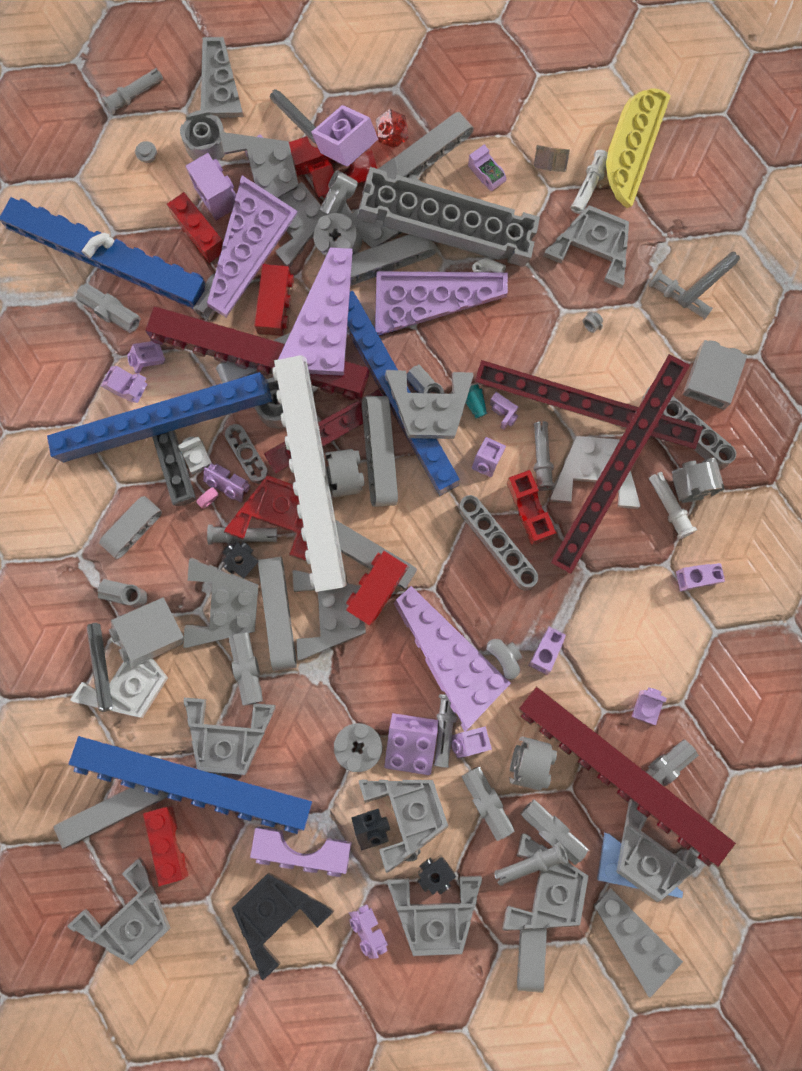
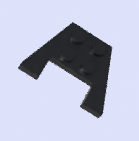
[232,873,334,980]

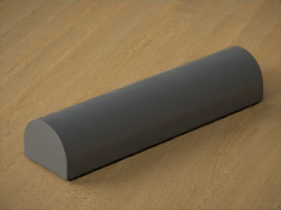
[152,430,196,506]

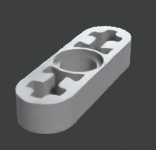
[225,424,268,484]

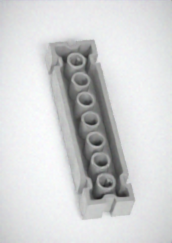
[357,167,540,267]

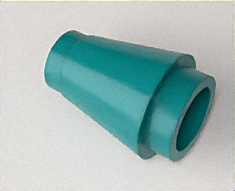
[465,384,488,419]

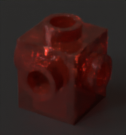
[376,109,409,148]

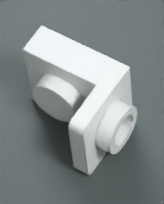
[178,437,212,475]

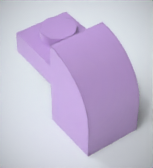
[101,366,148,403]

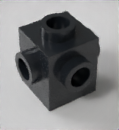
[222,541,259,579]
[351,808,391,851]
[417,854,456,895]

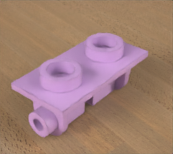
[203,464,250,502]
[349,904,388,959]

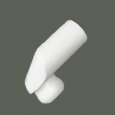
[82,233,114,258]
[472,258,506,273]

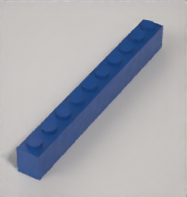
[0,197,205,309]
[347,290,460,496]
[47,372,272,463]
[68,736,312,834]

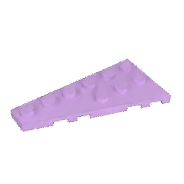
[207,176,297,317]
[278,247,353,375]
[375,271,508,335]
[394,586,511,732]

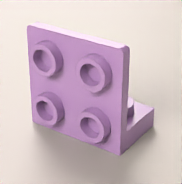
[384,713,439,775]

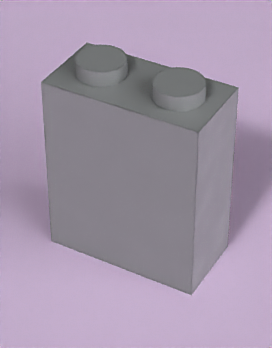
[682,340,748,410]
[109,597,184,668]

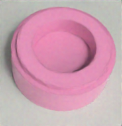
[196,487,219,509]

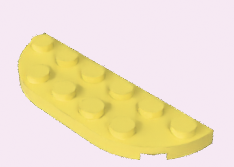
[606,88,671,208]

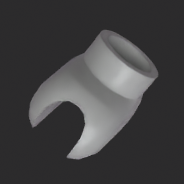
[486,639,522,680]

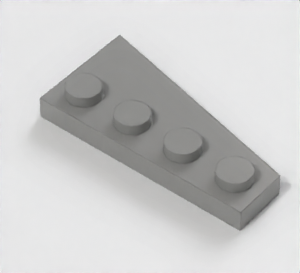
[201,37,244,118]
[593,888,683,998]

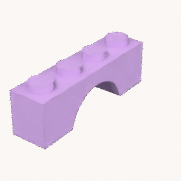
[250,826,352,877]

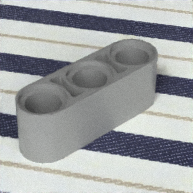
[99,496,162,559]
[517,928,547,993]

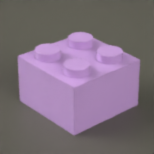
[311,105,378,167]
[186,153,236,221]

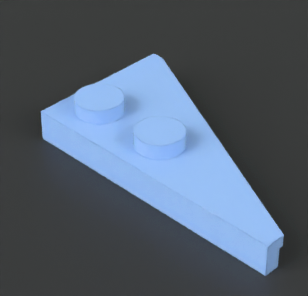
[597,833,683,898]

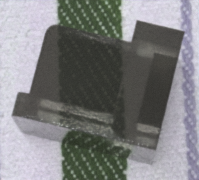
[534,145,570,172]

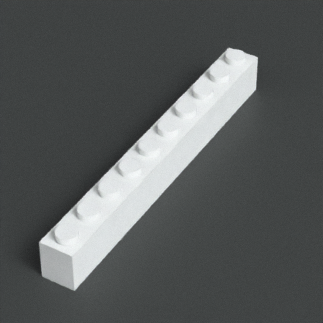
[272,355,347,592]

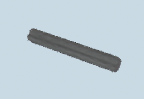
[270,89,316,144]
[678,252,740,308]
[87,623,113,712]

